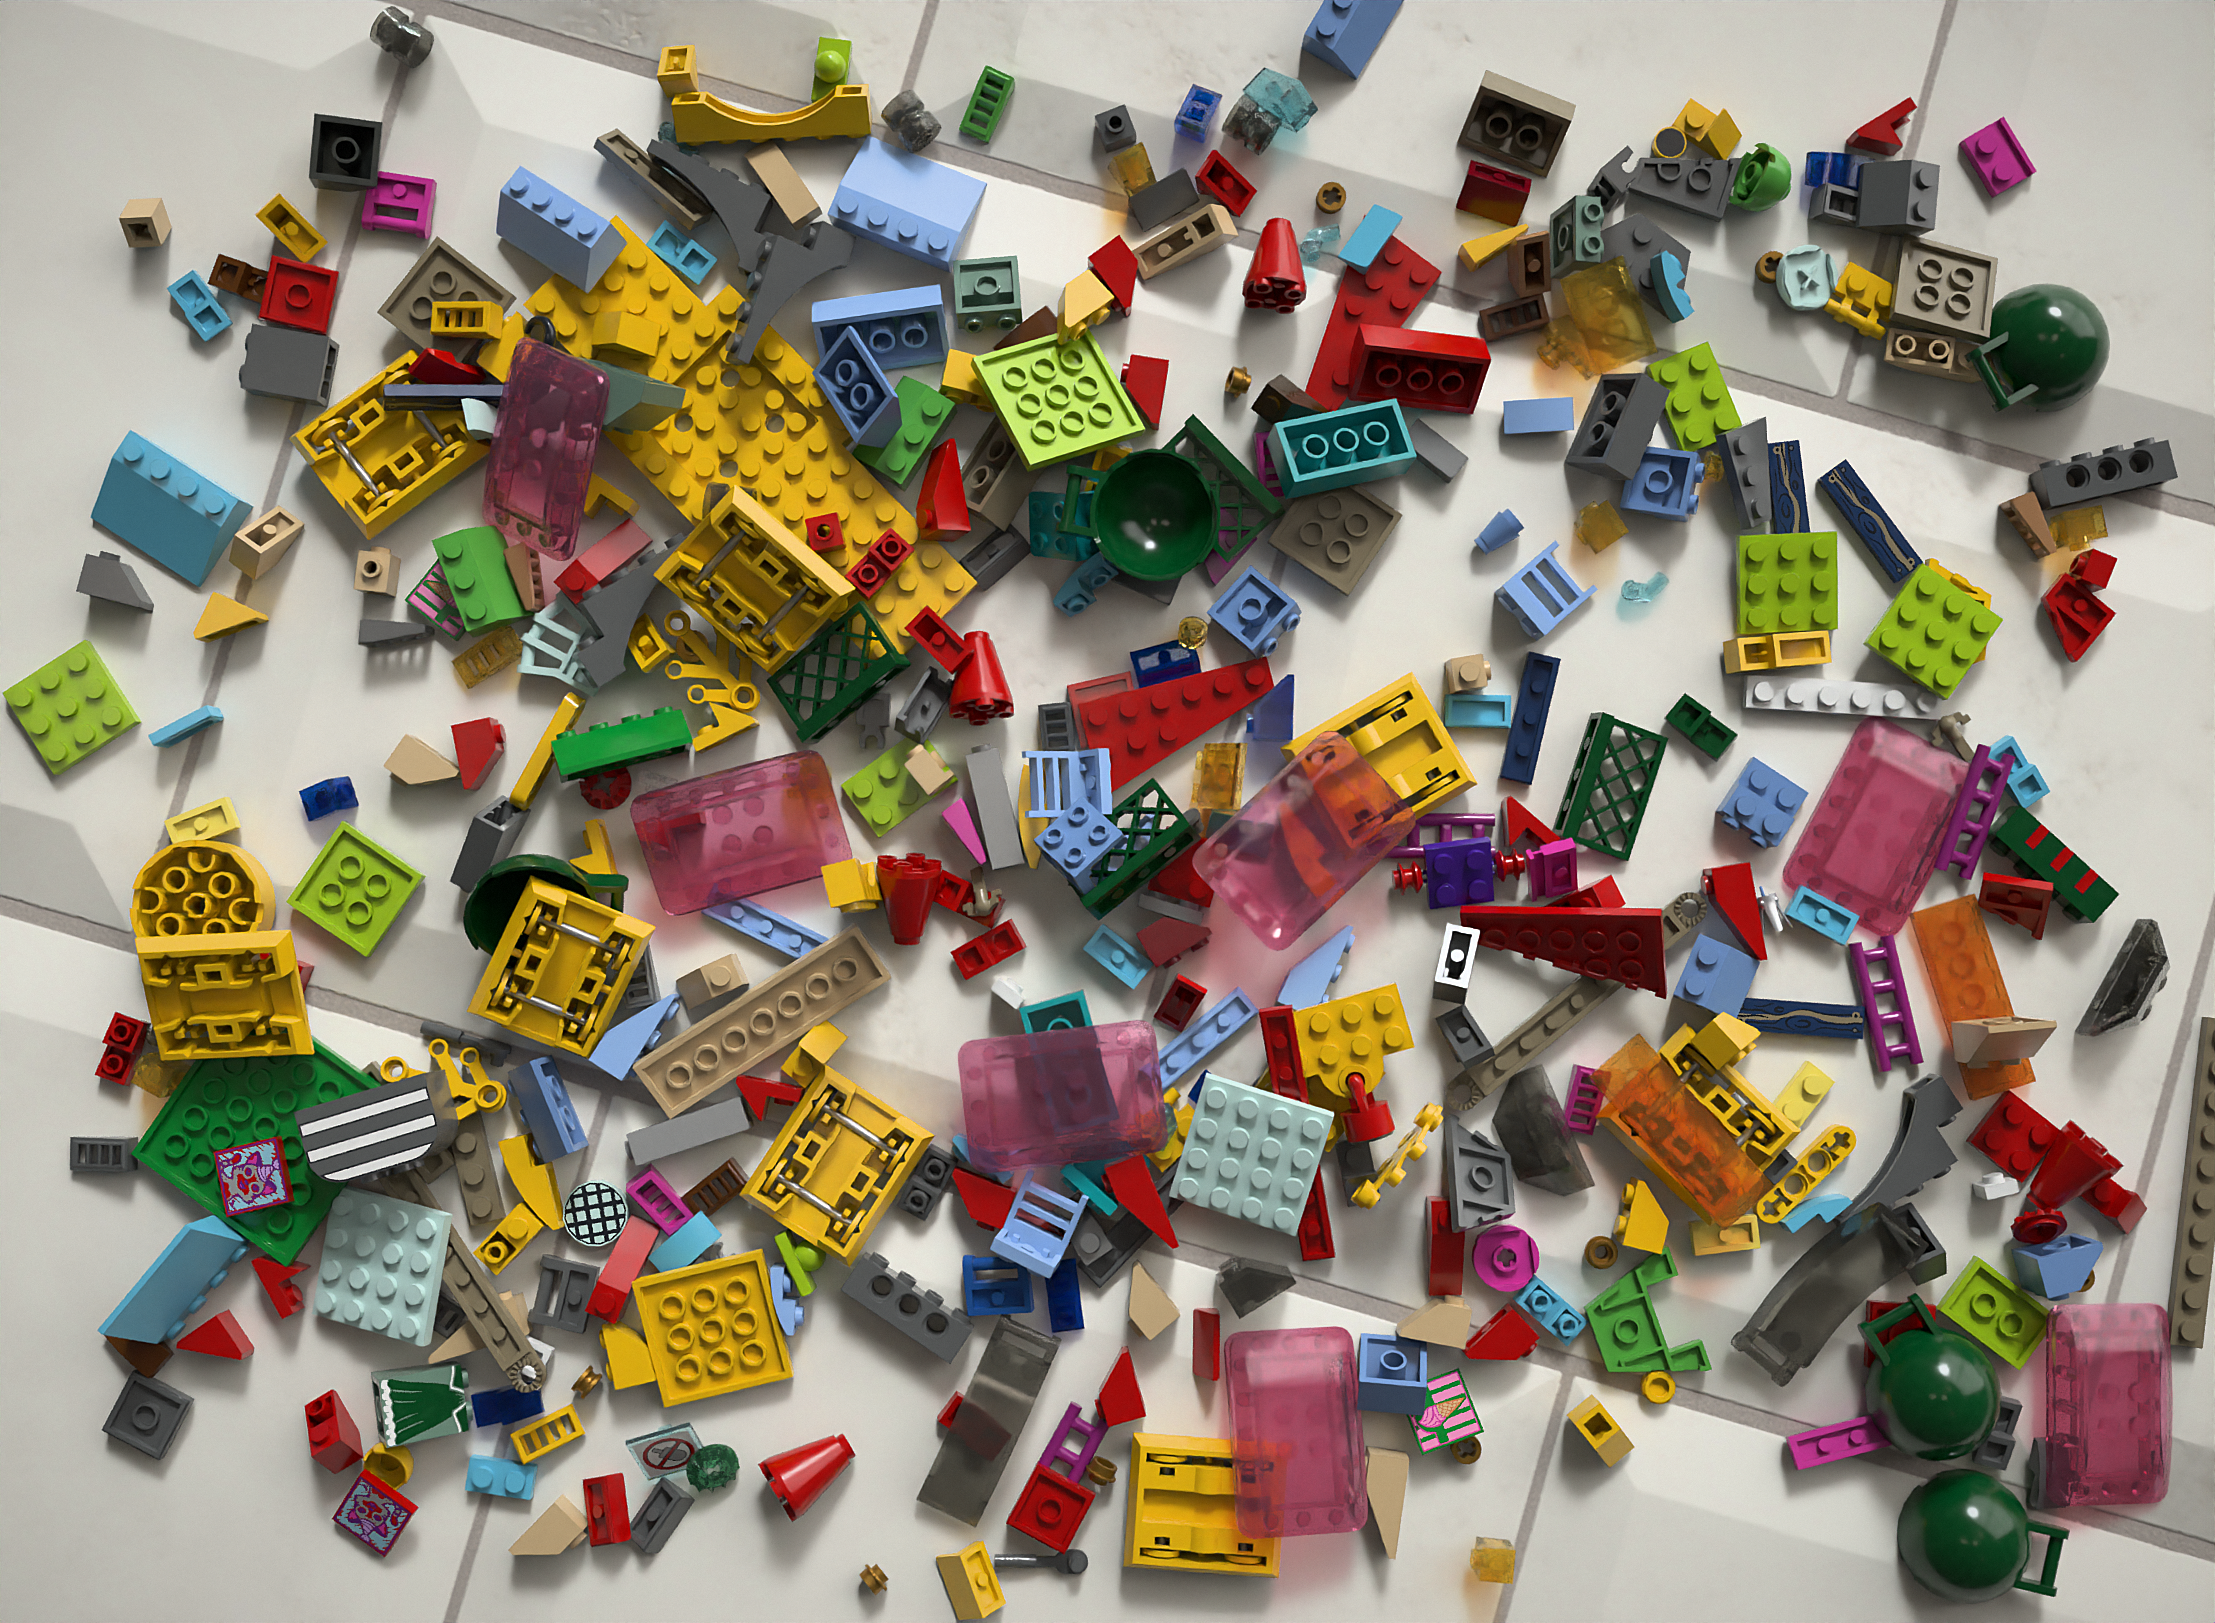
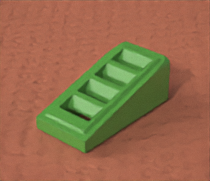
[959,65,1015,143]

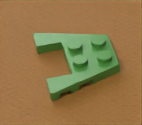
[1584,1245,1712,1372]

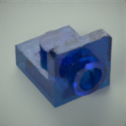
[299,776,359,822]

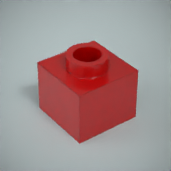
[805,512,847,555]
[2069,548,2118,593]

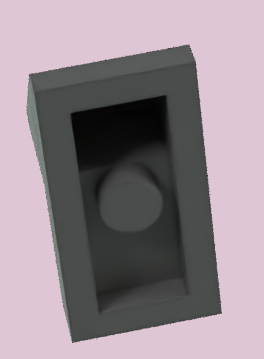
[1435,1005,1495,1070]
[1335,1140,1380,1207]

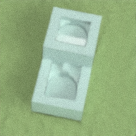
[461,398,509,447]

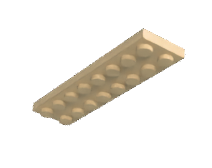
[633,923,891,1119]

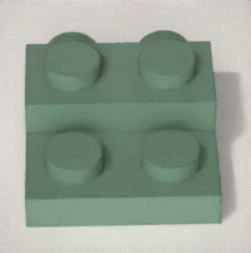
[1550,195,1604,279]
[953,255,1023,333]

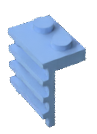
[1495,540,1598,641]
[1022,748,1113,818]
[990,1168,1089,1279]

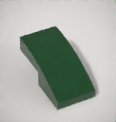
[1664,693,1738,762]

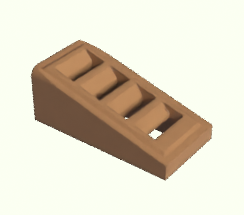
[1999,491,2057,559]
[503,541,545,613]

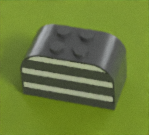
[294,1070,458,1184]

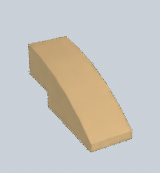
[744,138,823,231]

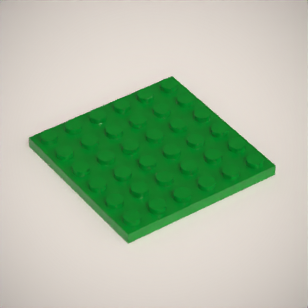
[131,1028,382,1267]

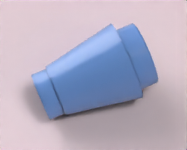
[1474,508,1524,555]

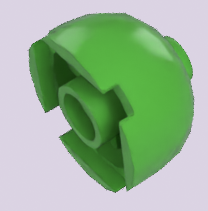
[1729,143,1792,212]

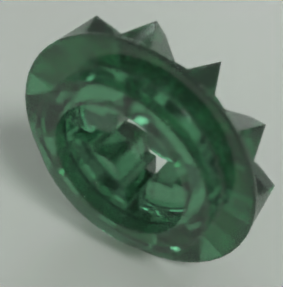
[686,1444,740,1493]

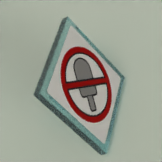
[625,1422,711,1481]

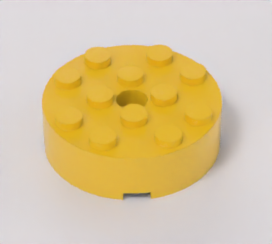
[129,840,276,963]

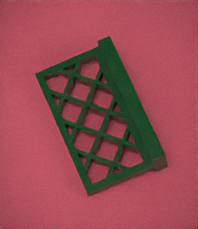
[1162,414,1286,563]
[766,601,911,743]
[1552,712,1669,861]
[1065,778,1202,921]

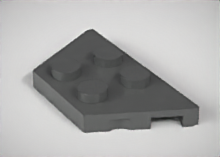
[1596,213,1691,321]
[1444,1114,1516,1233]

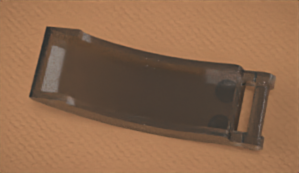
[1731,1202,1929,1387]
[916,1314,1062,1528]

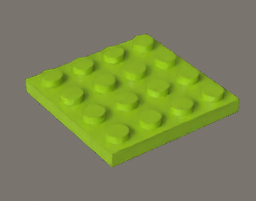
[971,327,1145,472]

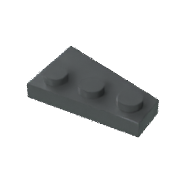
[1627,158,1742,222]
[1715,417,1772,530]

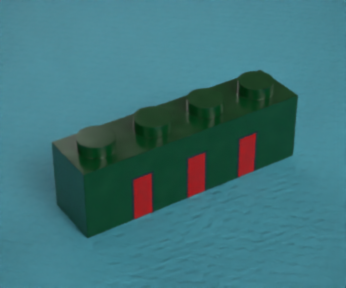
[1986,805,2119,924]

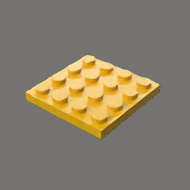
[632,1249,794,1408]

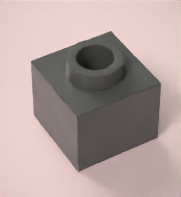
[1095,104,1136,154]

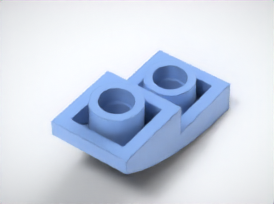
[1503,397,1574,434]
[771,1263,804,1335]

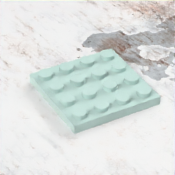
[1169,1073,1334,1236]
[312,1185,453,1347]

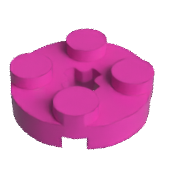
[1472,1224,1540,1292]

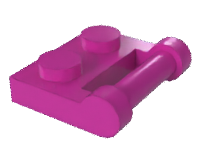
[361,171,437,239]

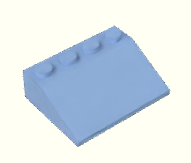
[827,136,987,273]

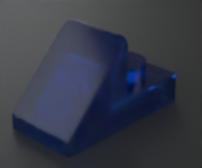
[1174,84,1223,143]
[471,1379,545,1428]

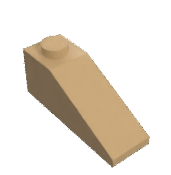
[1132,204,1239,281]
[428,1290,533,1364]
[1358,1446,1410,1559]

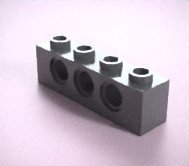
[2029,437,2178,511]
[840,1252,974,1364]

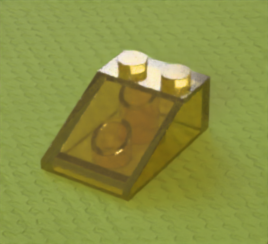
[1560,255,1658,376]
[1191,743,1248,815]

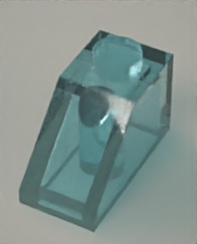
[1243,67,1318,133]

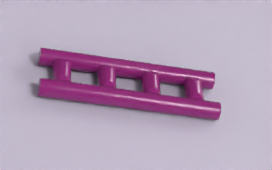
[1933,744,2016,880]
[1364,813,1496,859]
[1848,934,1924,1072]
[1007,1401,1109,1518]

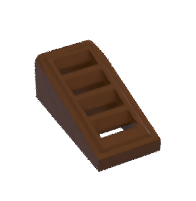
[1479,293,1551,343]
[681,1157,750,1218]

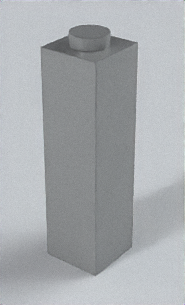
[965,744,1026,871]
[625,1095,754,1166]

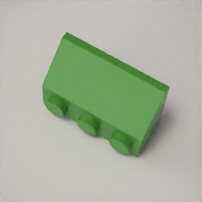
[852,376,958,492]
[431,525,535,638]

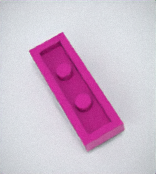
[1785,1414,1892,1470]

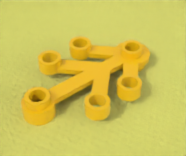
[664,610,760,713]
[380,1039,507,1126]
[1351,1102,1444,1210]

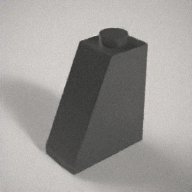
[450,795,531,893]

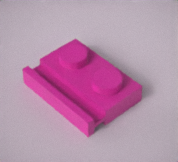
[1959,116,2037,198]
[1526,838,1578,902]

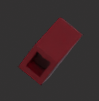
[1136,917,1212,969]

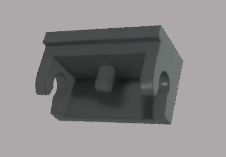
[1587,145,1642,213]
[894,666,953,745]

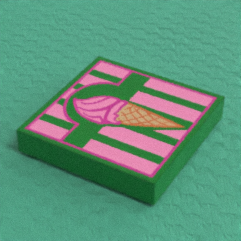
[405,559,466,641]
[1406,1368,1484,1456]

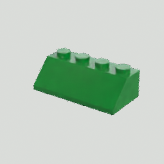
[551,706,693,783]

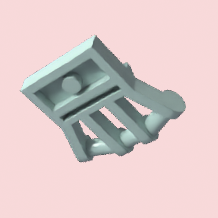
[516,590,600,697]

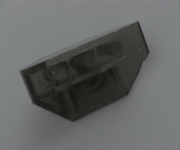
[2075,919,2170,1037]
[1492,1064,1595,1197]

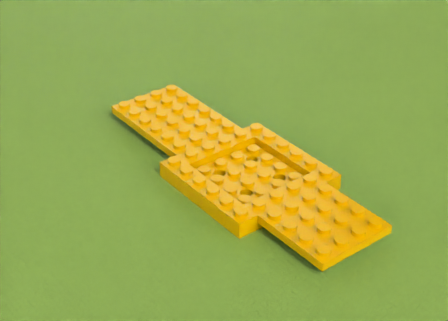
[523,215,978,660]

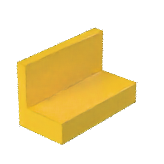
[936,1541,1006,1620]

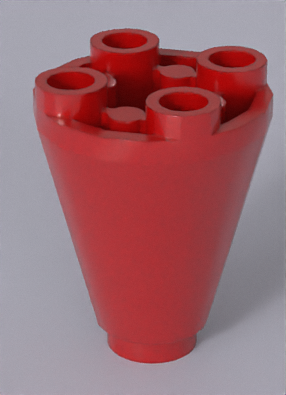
[1242,218,1307,314]
[948,631,1014,726]
[876,852,942,945]
[2026,1120,2124,1210]
[758,1433,856,1522]

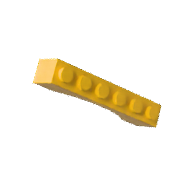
[671,84,872,146]
[821,858,883,913]

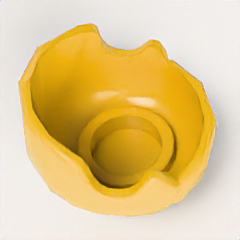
[363,1442,414,1490]

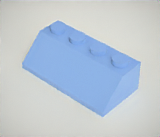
[496,166,627,294]
[812,284,950,370]

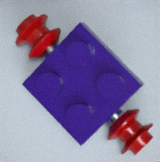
[1392,836,1525,909]

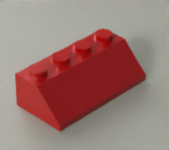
[1348,323,1492,414]

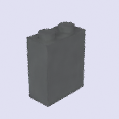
[239,324,340,408]

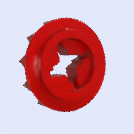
[578,767,632,810]
[2010,1208,2068,1244]

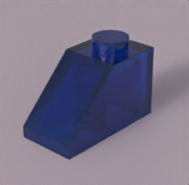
[1246,674,1294,742]

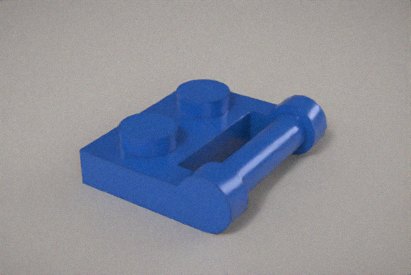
[962,1255,1035,1316]

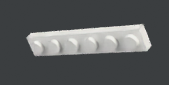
[1742,675,1942,721]

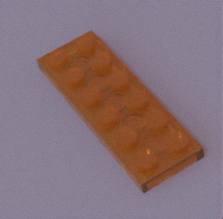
[1908,894,2036,1101]
[1588,1033,1775,1231]

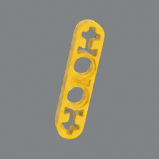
[509,692,586,811]
[1752,1124,1857,1224]

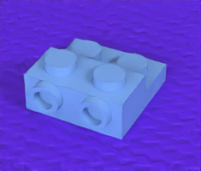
[1620,446,1706,522]
[1206,565,1302,660]
[1715,757,1809,849]

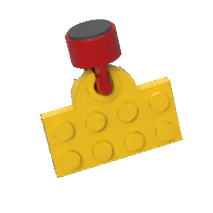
[1294,982,1415,1145]

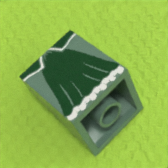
[371,1360,473,1448]

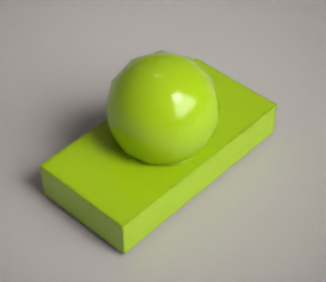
[811,37,852,103]
[774,1228,826,1297]

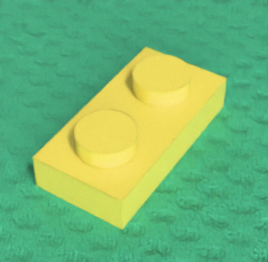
[164,797,241,844]
[1772,1061,1835,1129]
[1688,1214,1761,1256]

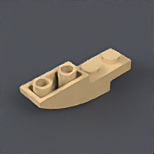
[1883,328,2005,385]

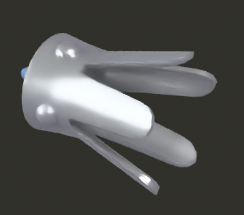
[1757,886,1793,935]

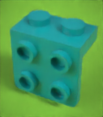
[1029,491,1100,562]
[1060,1122,1150,1216]

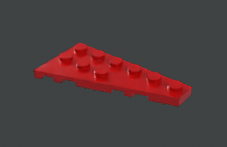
[1305,215,1442,412]
[1078,656,1275,793]
[1460,906,1667,999]

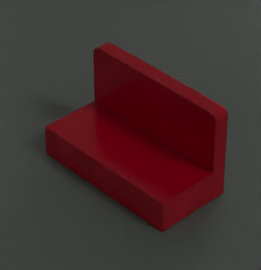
[1456,160,1532,227]

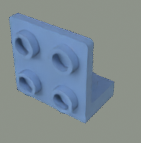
[1034,797,1124,896]

